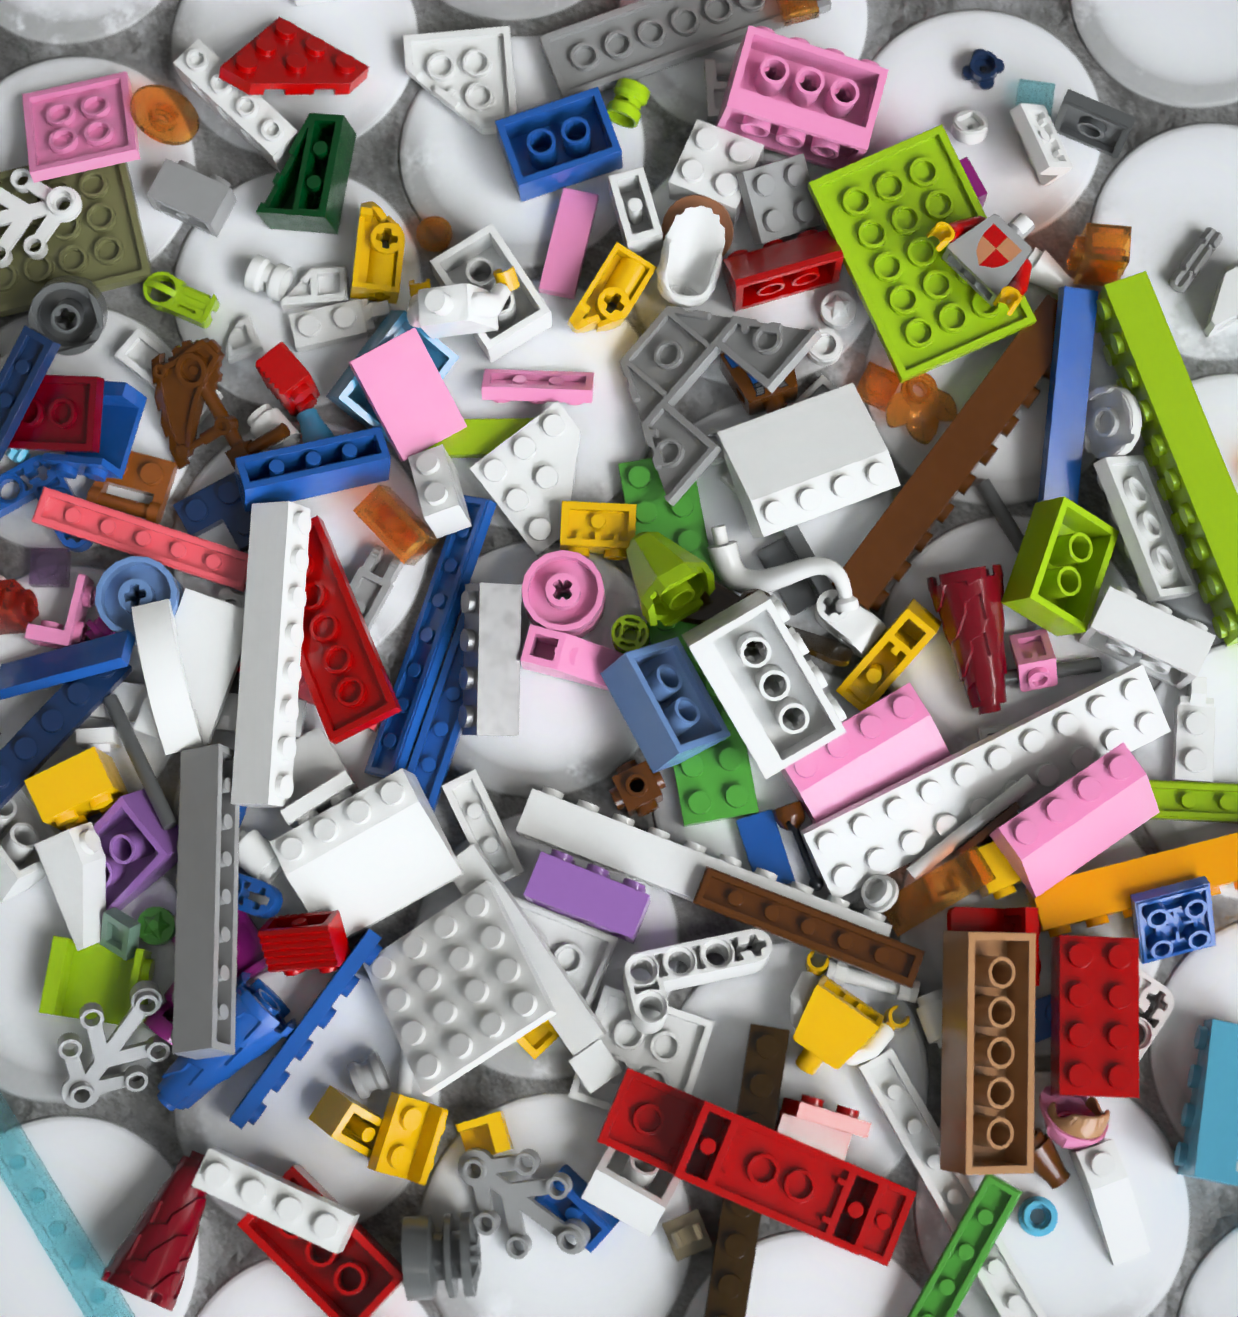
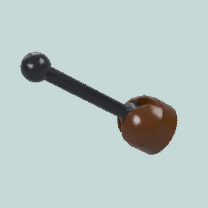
[772,800,824,892]

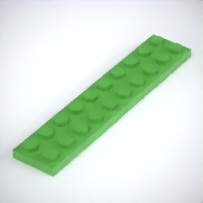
[618,458,759,827]

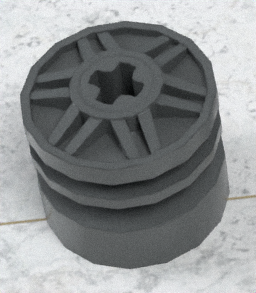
[401,1212,481,1301]

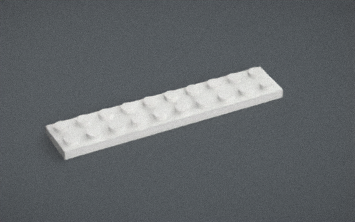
[800,662,1171,898]

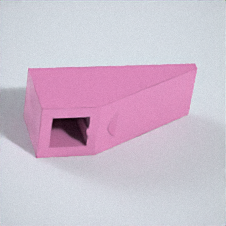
[520,624,623,691]

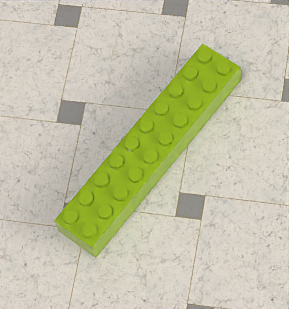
[1095,271,1238,647]

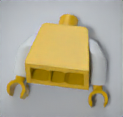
[790,951,910,1075]

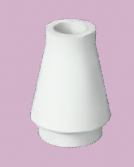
[1028,247,1074,295]

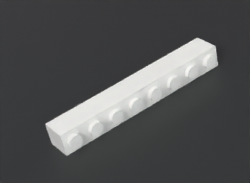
[231,501,311,808]

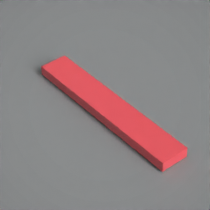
[32,487,248,592]

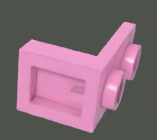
[24,573,96,649]

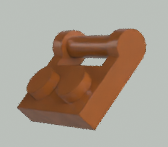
[86,451,178,524]

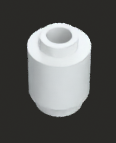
[247,404,301,451]
[239,829,283,884]
[916,989,942,1049]

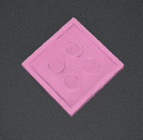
[22,71,140,182]

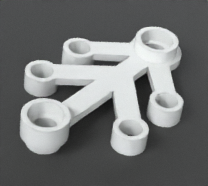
[0,168,82,268]

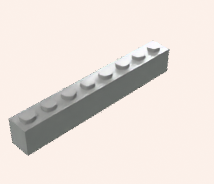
[171,743,240,1060]

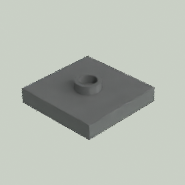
[1054,89,1136,158]

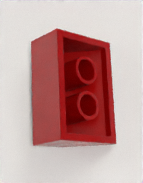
[722,229,844,312]

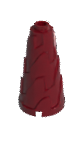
[927,564,1007,715]
[100,1150,207,1312]

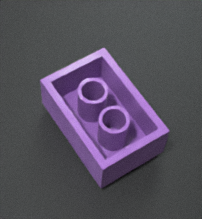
[523,849,651,944]

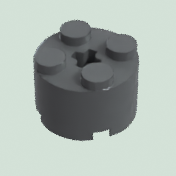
[28,275,108,356]

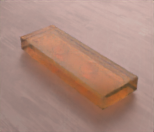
[883,845,996,937]

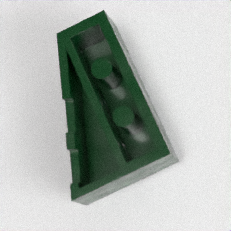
[256,113,356,234]

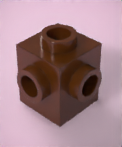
[609,760,666,817]

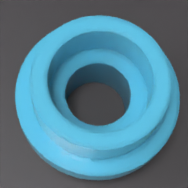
[1018,1196,1058,1237]

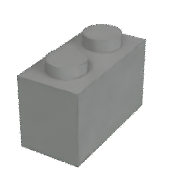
[146,158,237,237]

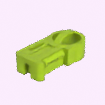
[143,271,220,328]

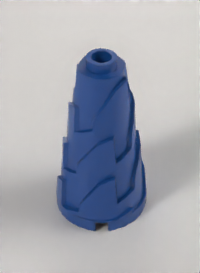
[157,972,297,1111]

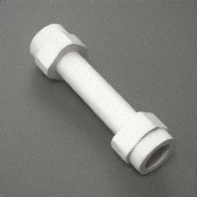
[826,960,920,1003]

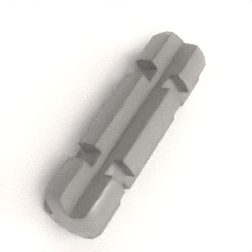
[1168,227,1223,293]

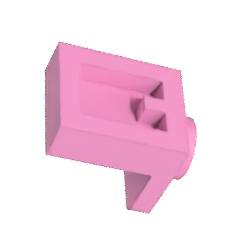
[1009,629,1058,692]

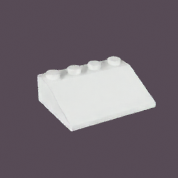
[715,382,901,538]
[270,768,464,939]

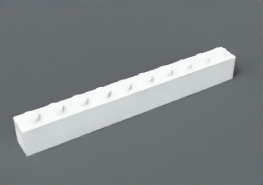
[516,786,892,937]

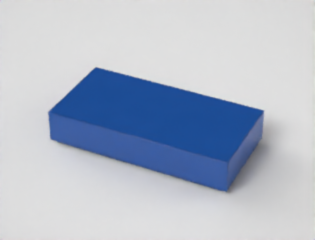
[735,809,795,885]

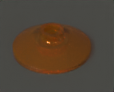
[130,85,199,145]

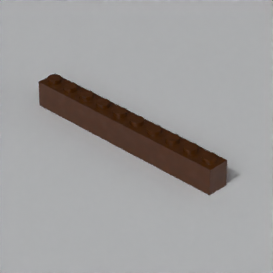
[831,294,1058,612]

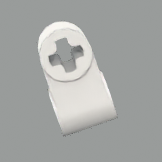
[814,589,887,658]

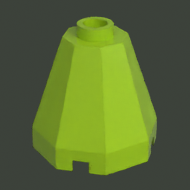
[626,532,715,626]

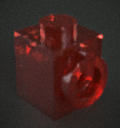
[0,579,39,635]

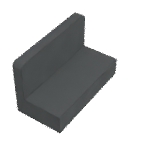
[757,525,833,616]

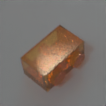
[1067,223,1132,286]
[353,484,440,566]

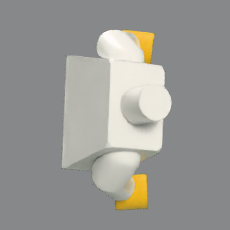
[407,266,520,339]

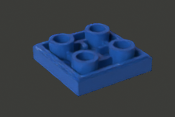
[1130,876,1216,964]

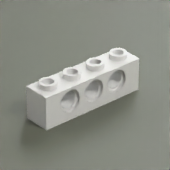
[173,38,299,173]

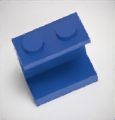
[42,381,147,482]

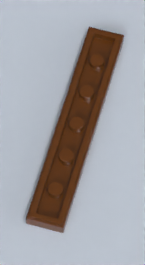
[693,866,926,989]

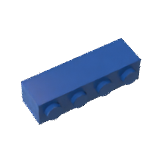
[235,426,391,512]

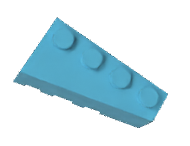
[1174,1019,1238,1186]

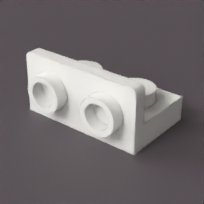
[1009,103,1074,186]

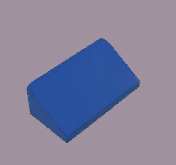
[534,1164,620,1253]

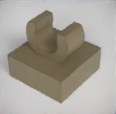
[662,1208,713,1262]

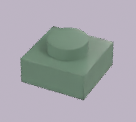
[100,907,141,961]

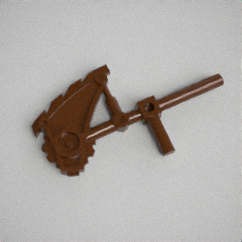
[151,338,290,470]

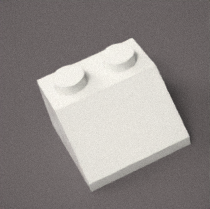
[581,1147,681,1237]

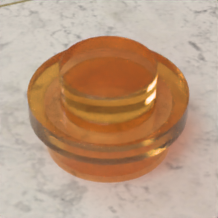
[416,216,453,252]

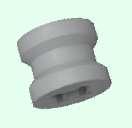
[347,1052,391,1100]

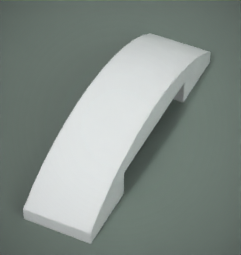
[131,599,204,755]

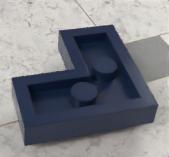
[173,472,251,552]

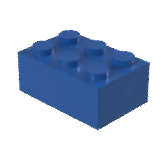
[495,87,623,202]

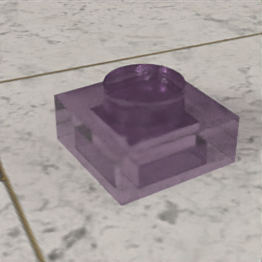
[29,548,71,587]

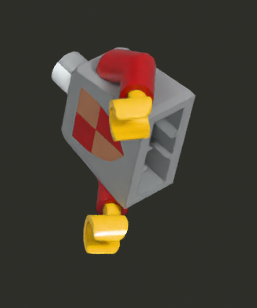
[926,213,1035,316]

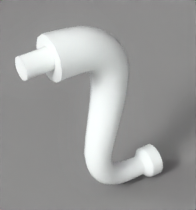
[707,524,860,613]

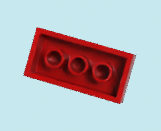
[1051,935,1139,1098]
[237,1164,403,1317]

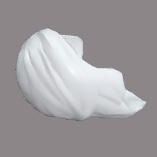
[656,205,726,308]

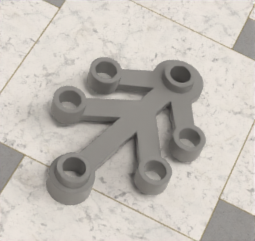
[57,980,170,1109]
[458,1148,591,1259]

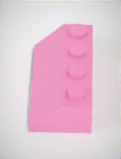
[989,742,1159,899]

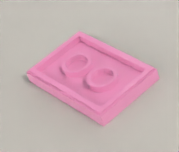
[348,327,467,462]

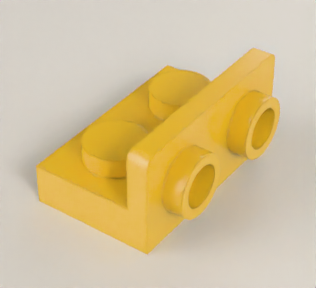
[560,501,637,560]
[367,1092,448,1185]

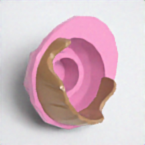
[1039,1085,1110,1151]

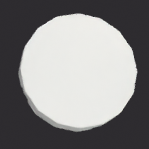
[1083,385,1142,459]

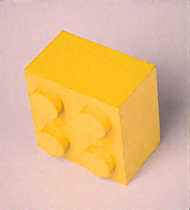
[24,746,129,831]

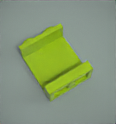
[39,936,155,1028]

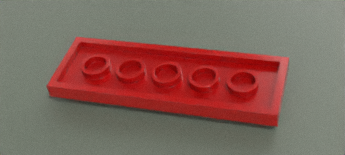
[300,515,402,745]

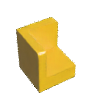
[456,1111,514,1155]

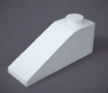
[34,822,106,951]
[1069,1138,1151,1265]

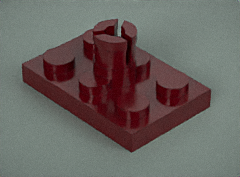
[7,375,104,453]

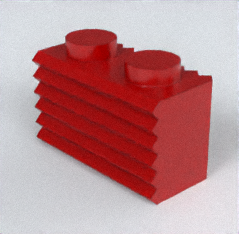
[255,342,320,416]
[257,910,351,976]

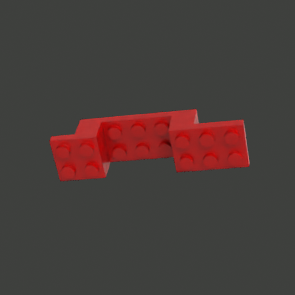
[596,1067,917,1267]

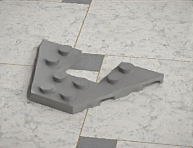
[619,305,822,506]

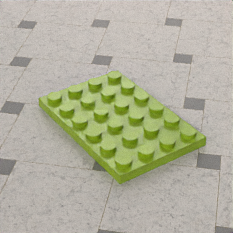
[807,124,1037,384]

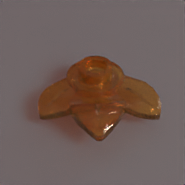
[885,373,957,445]

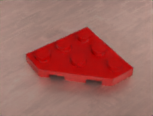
[219,17,369,95]

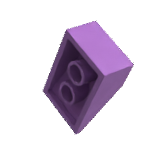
[93,789,179,910]

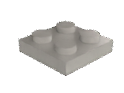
[736,153,822,245]

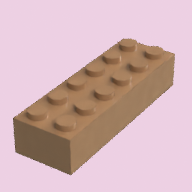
[940,931,1036,1175]

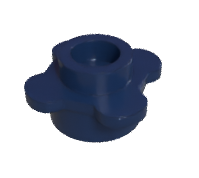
[962,49,1004,90]

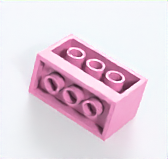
[716,25,888,171]

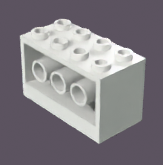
[682,589,847,779]

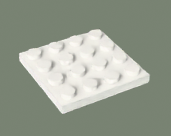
[363,881,557,1097]

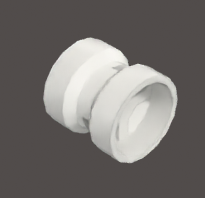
[244,254,293,301]

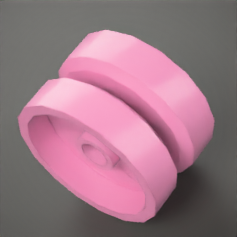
[522,550,606,638]

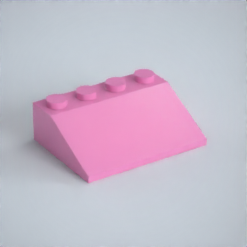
[780,682,951,824]

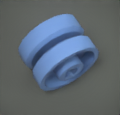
[95,556,184,646]

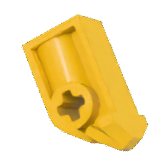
[350,201,405,304]
[567,242,657,333]

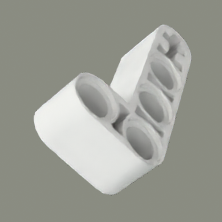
[622,929,772,1034]

